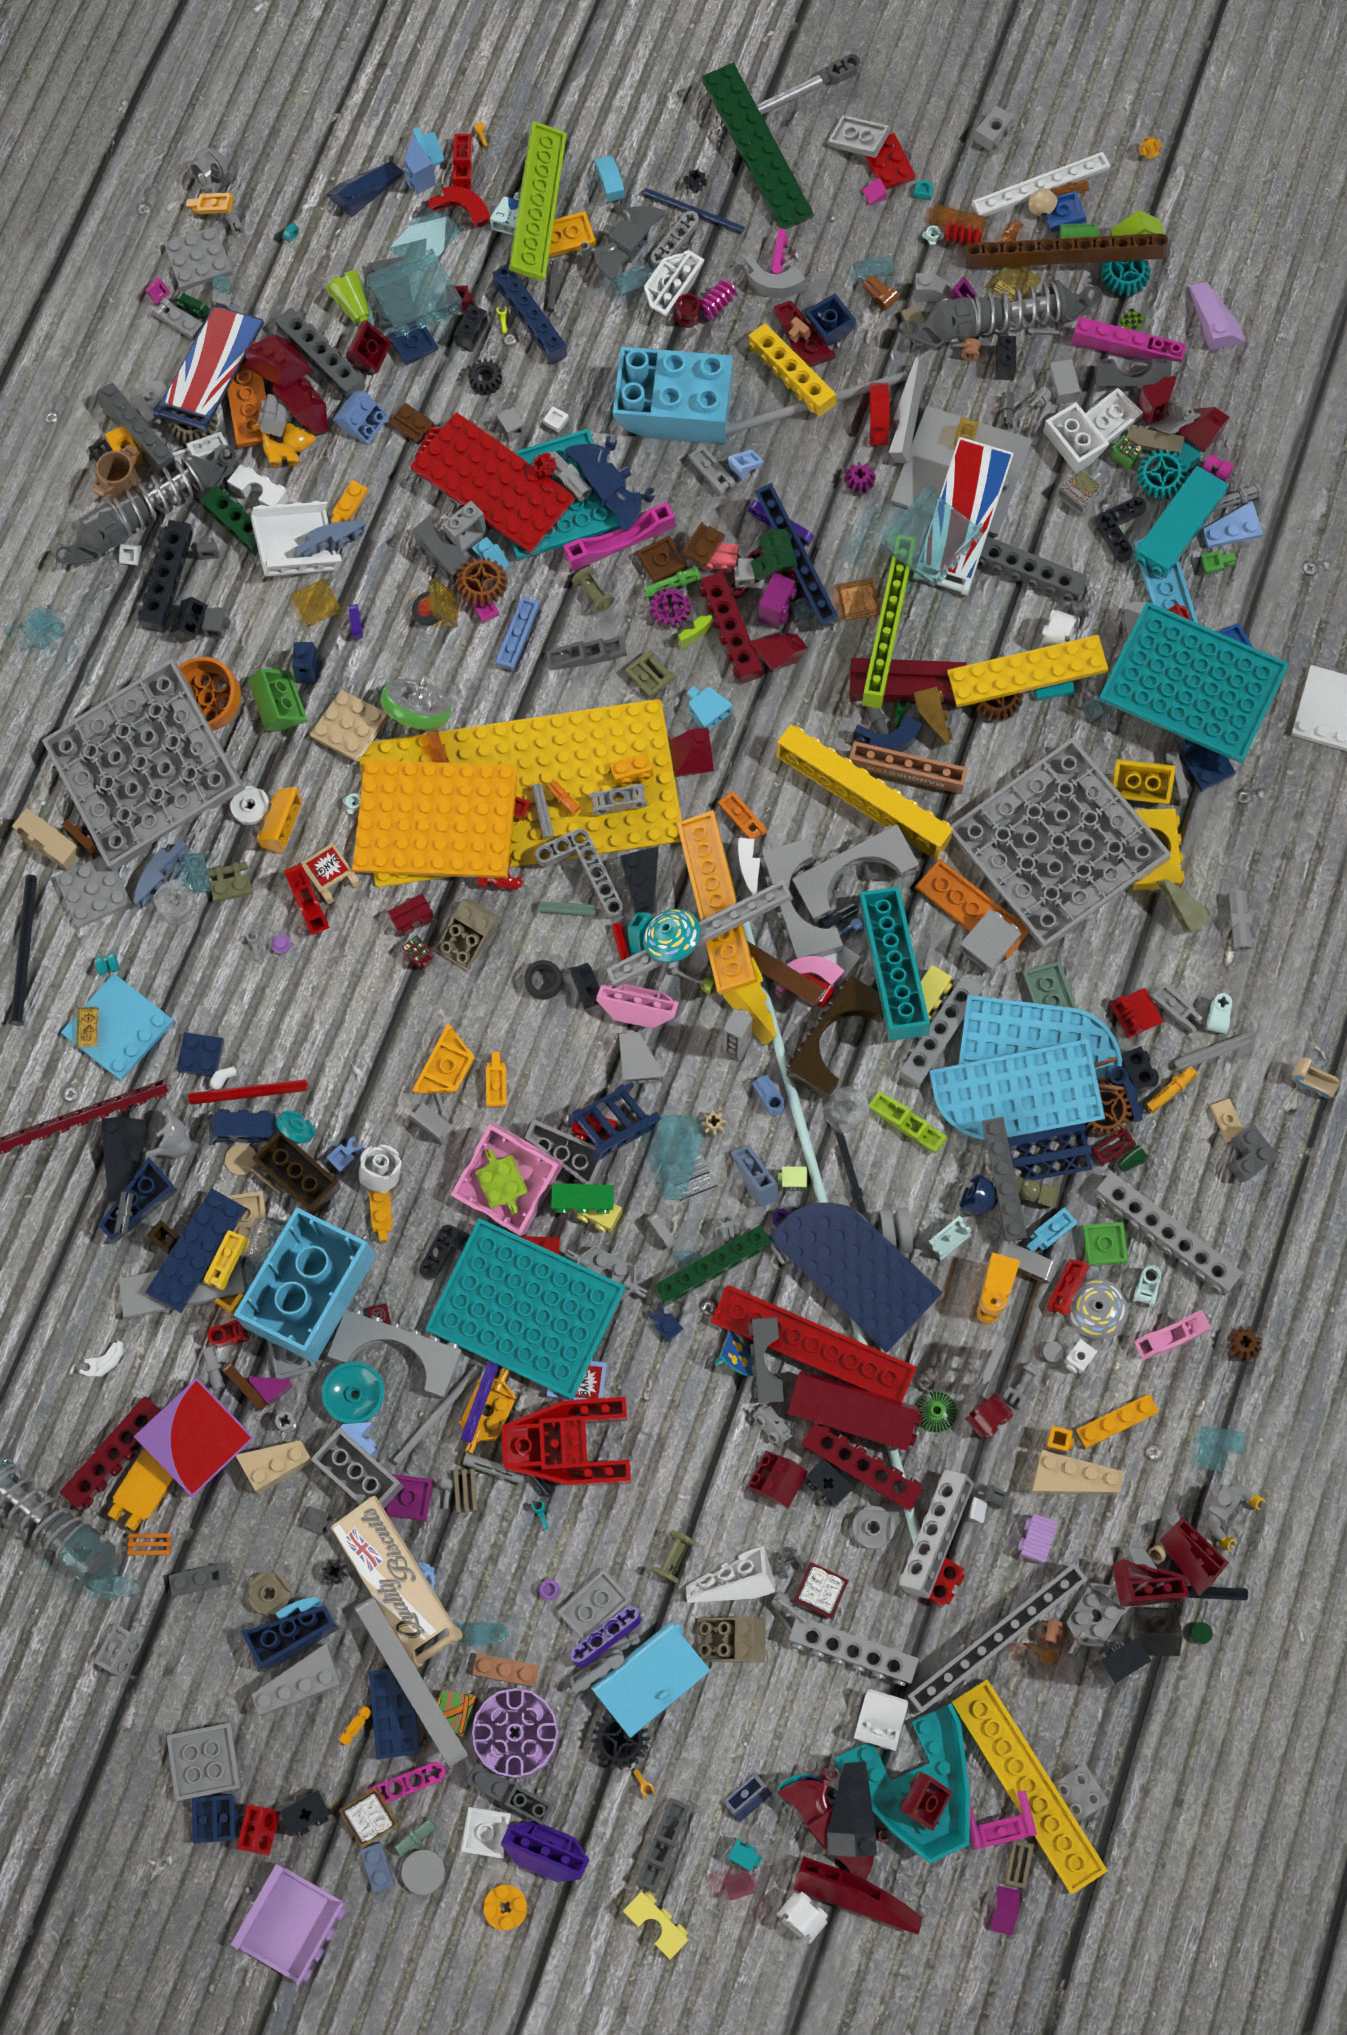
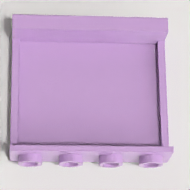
[231,1864,347,1985]

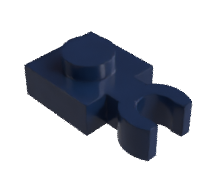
[649,1304,684,1343]

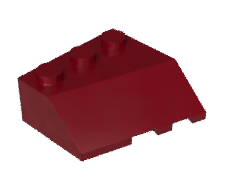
[244,334,312,388]

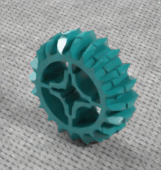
[1101,260,1151,297]
[1136,449,1188,500]

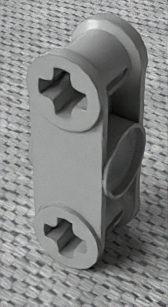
[589,784,648,816]

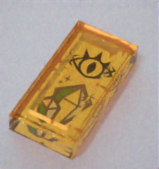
[76,1007,99,1048]

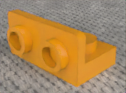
[610,753,653,786]

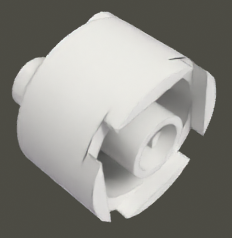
[1042,610,1080,647]
[359,1145,401,1194]
[777,1892,828,1944]

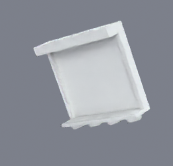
[251,501,342,576]

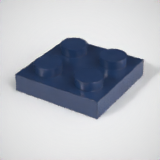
[388,318,438,366]
[176,1032,224,1077]

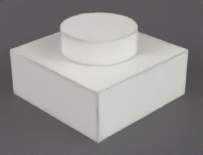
[543,407,569,433]

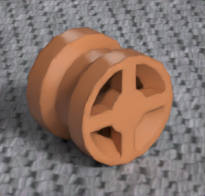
[961,338,981,361]

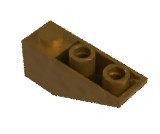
[913,687,953,745]

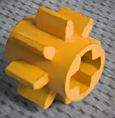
[1138,136,1162,159]

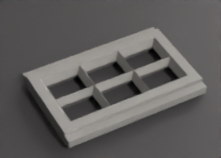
[975,1337,1006,1397]

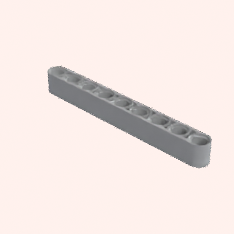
[354,1596,468,1768]

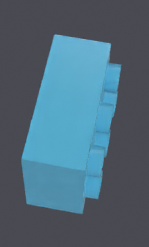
[234,1207,376,1364]

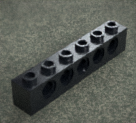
[137,520,194,633]

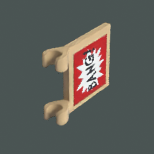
[301,843,360,904]

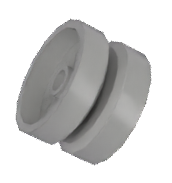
[878,1208,913,1253]

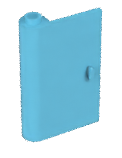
[590,1621,711,1738]

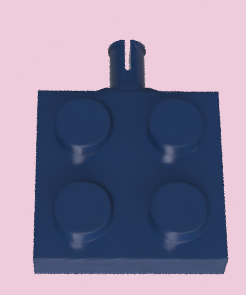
[192,1795,245,1844]

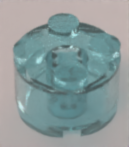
[19,605,65,650]

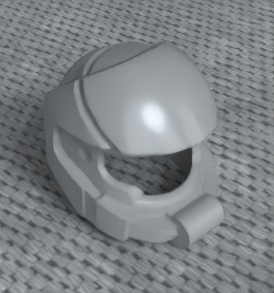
[190,147,228,194]

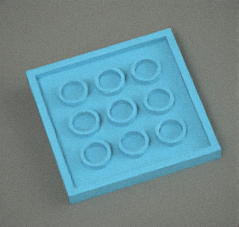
[61,973,174,1082]

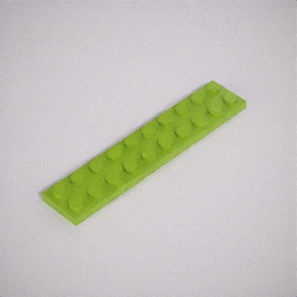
[509,121,567,282]

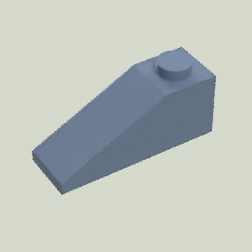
[731,1145,778,1208]

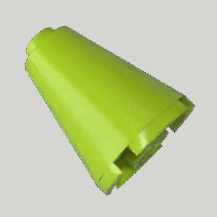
[326,270,370,325]

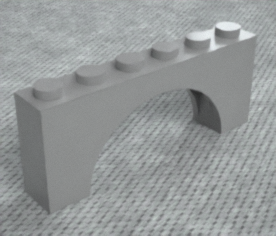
[792,825,920,924]
[760,839,843,959]
[328,1309,463,1400]

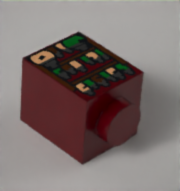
[402,935,434,970]

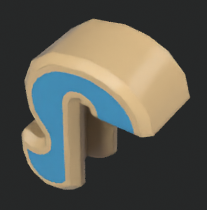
[1291,1057,1340,1098]

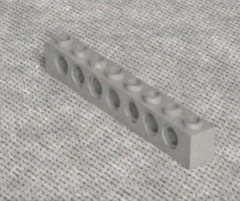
[1094,1171,1244,1295]

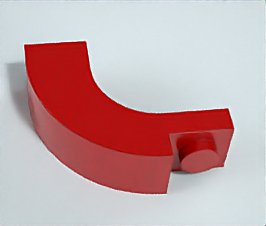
[427,186,490,228]
[869,383,889,445]
[283,863,330,935]

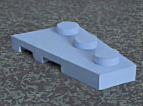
[1202,501,1263,549]

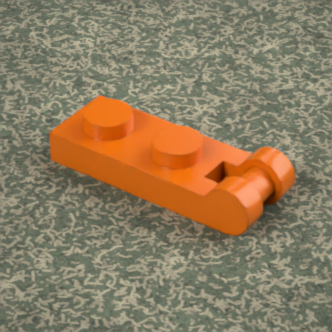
[718,791,767,842]

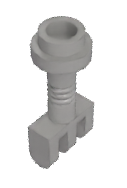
[1002,1362,1039,1410]

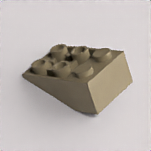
[435,898,502,971]
[697,1617,766,1663]

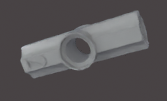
[550,451,592,501]
[1228,890,1252,952]

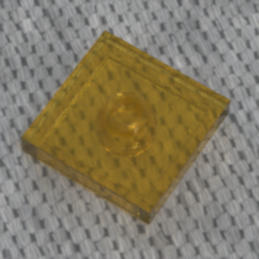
[291,578,342,627]

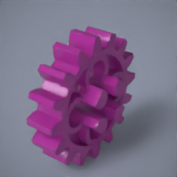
[650,587,691,628]

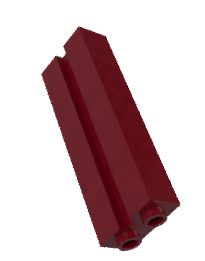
[849,658,967,705]
[787,1371,923,1451]

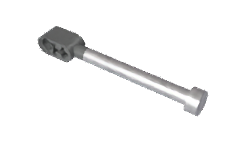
[757,54,860,115]

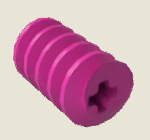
[699,280,738,321]

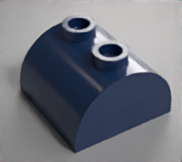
[805,293,856,344]

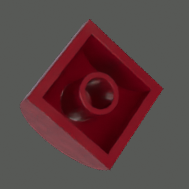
[346,320,392,374]
[899,1771,953,1831]

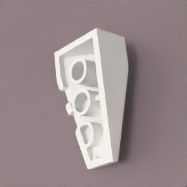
[686,1546,775,1603]

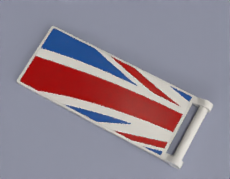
[913,437,1013,596]

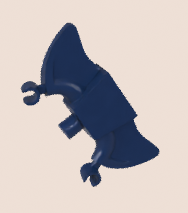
[565,436,655,532]

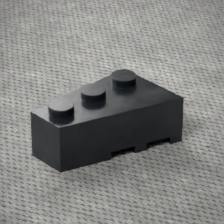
[620,846,659,915]

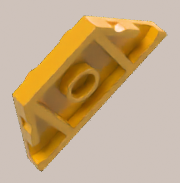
[412,1024,475,1094]

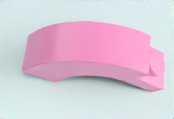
[774,956,844,999]
[1134,1310,1211,1360]

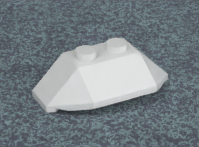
[644,250,704,316]

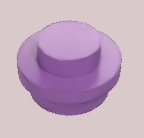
[271,934,291,954]
[539,1579,560,1601]

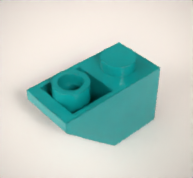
[627,912,654,956]

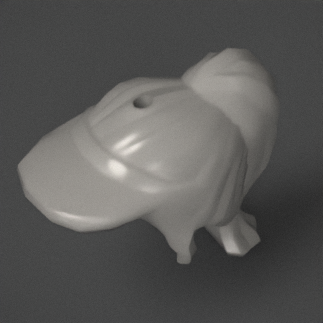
[145,1106,192,1161]

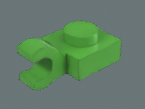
[1201,551,1236,575]

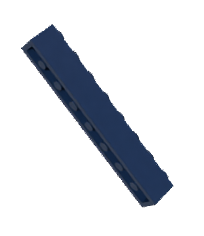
[754,483,840,629]

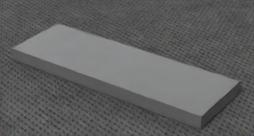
[119,1256,246,1319]

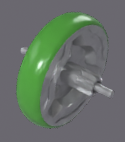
[381,675,451,733]

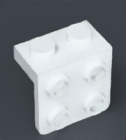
[854,1689,908,1751]

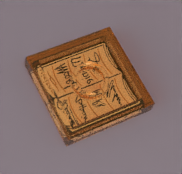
[835,578,880,621]

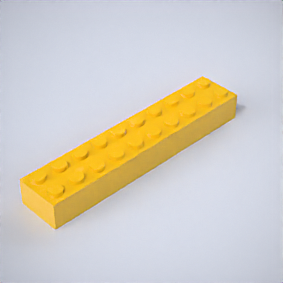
[776,724,953,861]

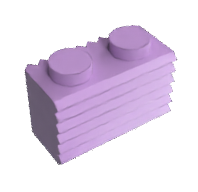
[1017,1514,1058,1564]

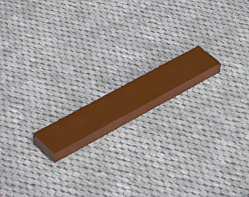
[747,941,827,1007]

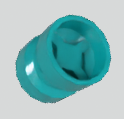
[95,952,120,976]

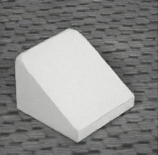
[119,543,141,565]
[968,1497,987,1523]

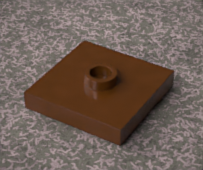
[636,535,687,584]

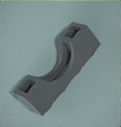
[1094,359,1172,389]
[749,1316,784,1403]

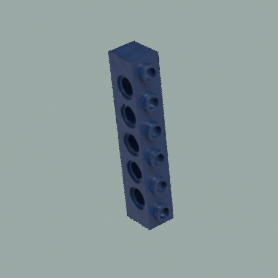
[492,263,567,365]

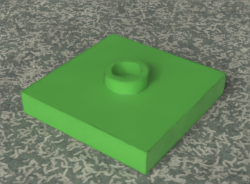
[1082,1222,1129,1266]

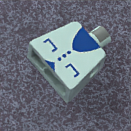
[490,192,520,236]

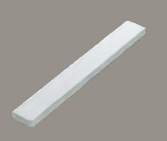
[971,152,1111,219]

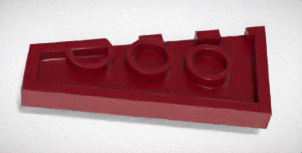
[774,300,836,367]

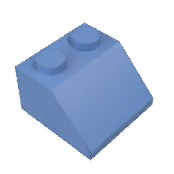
[404,137,436,195]

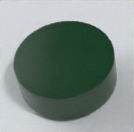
[1190,1622,1213,1645]

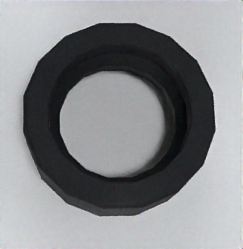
[524,960,562,1000]

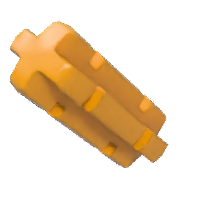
[339,1706,372,1746]

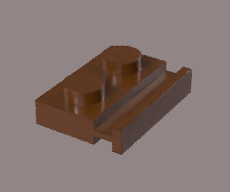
[388,403,435,445]
[682,522,725,567]
[61,820,100,859]

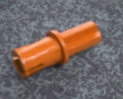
[548,781,581,816]

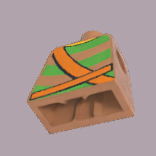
[434,1690,477,1737]

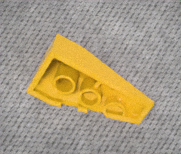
[722,957,777,1046]

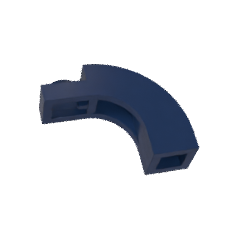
[853,715,923,752]

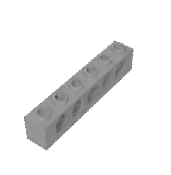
[898,975,984,1089]
[899,1470,974,1599]
[788,1616,919,1687]

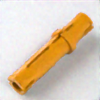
[1144,1066,1198,1114]

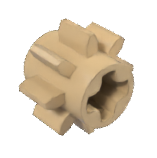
[701,1110,726,1137]

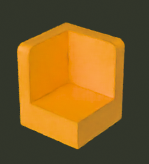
[215,1293,244,1315]

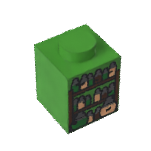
[1111,436,1143,469]

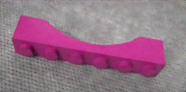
[564,502,675,571]

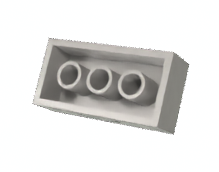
[311,1428,404,1509]

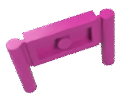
[970,1790,1037,1850]

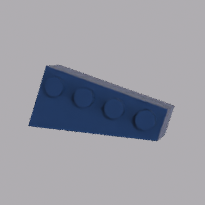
[241,1606,340,1673]

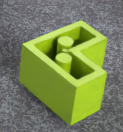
[1110,210,1164,236]

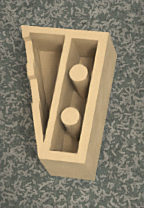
[236,1440,313,1494]

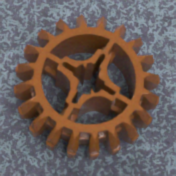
[456,556,508,607]
[1085,1082,1132,1136]

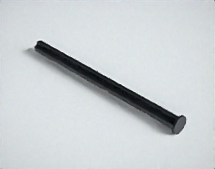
[8,874,37,1026]

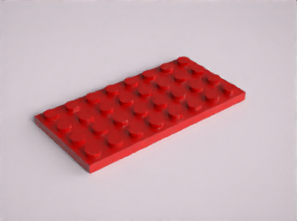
[410,412,576,554]

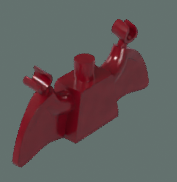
[778,1767,889,1880]

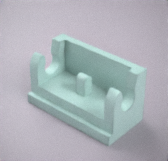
[927,1215,971,1261]

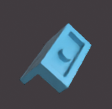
[413,127,445,166]

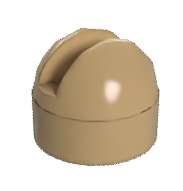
[1148,1545,1167,1564]

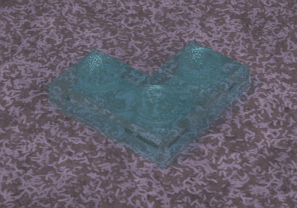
[1197,1426,1244,1472]

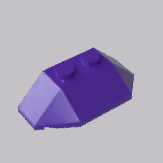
[500,1821,590,1882]

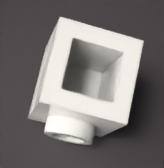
[1064,1339,1098,1375]

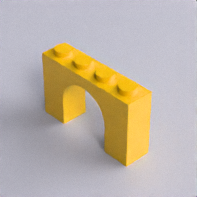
[1131,809,1185,890]

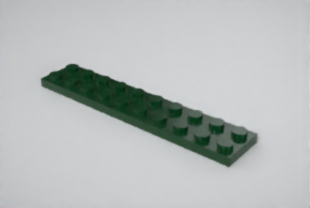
[701,62,814,229]

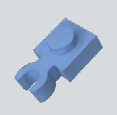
[326,1137,364,1173]

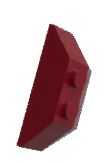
[272,378,328,434]

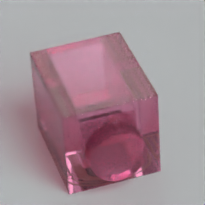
[724,1871,758,1900]

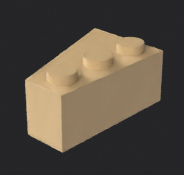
[12,808,81,870]

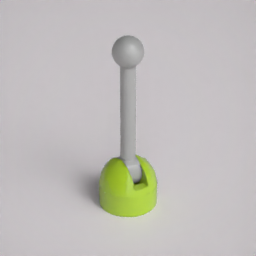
[670,967,716,995]

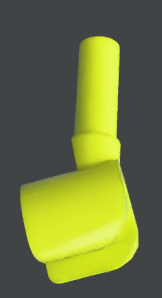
[496,306,508,334]

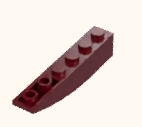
[793,1856,923,1935]

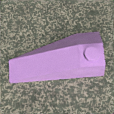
[1189,282,1245,351]

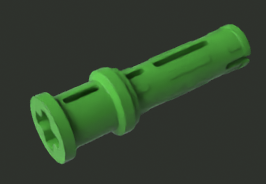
[643,565,701,598]

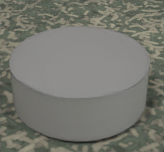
[1042,1341,1064,1363]

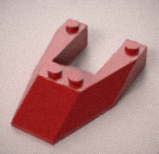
[501,1397,631,1485]

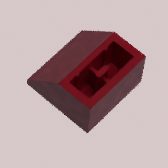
[1137,375,1177,426]
[746,1450,808,1509]

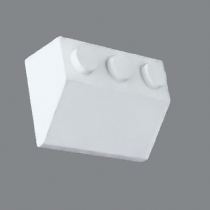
[1043,402,1109,473]

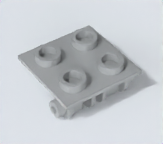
[1150,401,1200,434]
[1053,1764,1110,1822]

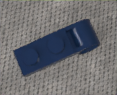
[1105,1065,1144,1122]

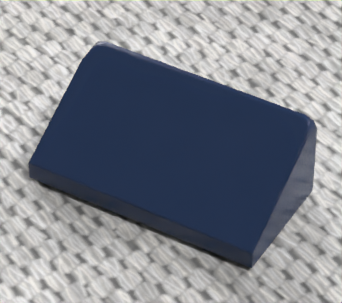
[723,1773,772,1822]

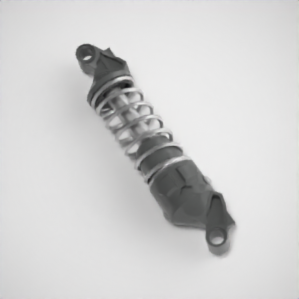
[899,280,1102,346]
[52,444,236,568]

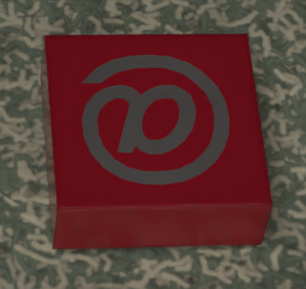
[367,1303,391,1324]

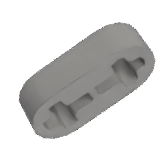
[647,1213,677,1249]

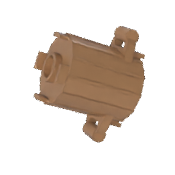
[92,445,140,502]

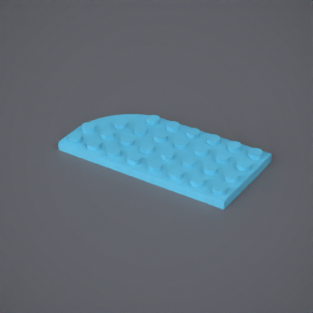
[958,995,1122,1094]
[929,1039,1105,1140]

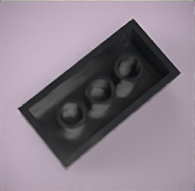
[1089,1637,1151,1689]

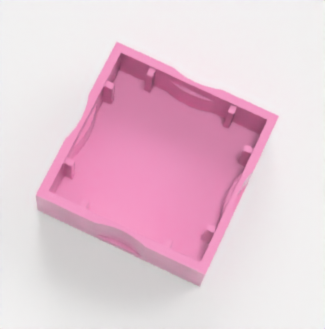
[451,1123,564,1236]

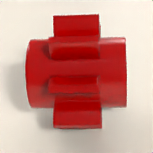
[533,452,557,477]

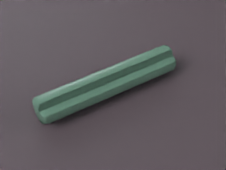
[538,901,597,916]

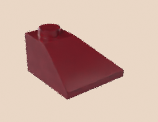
[1175,407,1230,453]
[750,632,808,671]
[670,727,714,777]

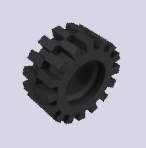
[468,358,502,395]

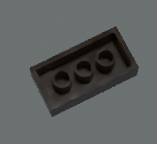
[252,1130,341,1216]

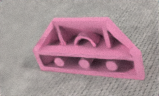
[596,984,679,1029]

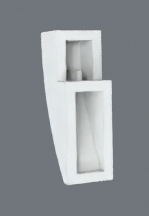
[738,838,760,897]

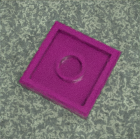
[386,1474,433,1522]

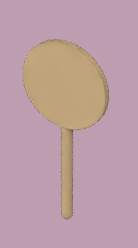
[225,1144,281,1194]

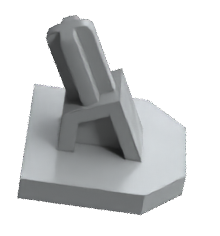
[134,381,170,425]

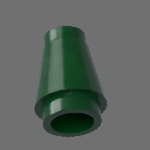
[1117,1144,1148,1173]

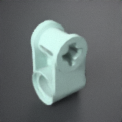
[1206,993,1232,1034]
[1133,1265,1161,1307]

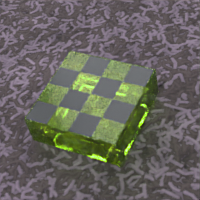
[1119,308,1146,331]

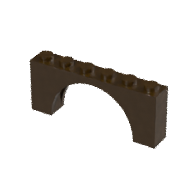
[786,976,884,1101]

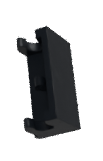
[570,963,600,1009]

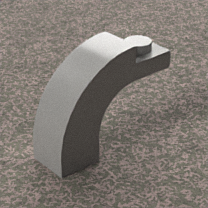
[743,254,806,298]

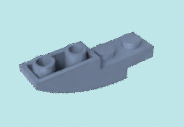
[293,521,366,558]
[134,839,190,910]

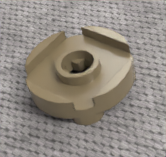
[248,1572,292,1616]

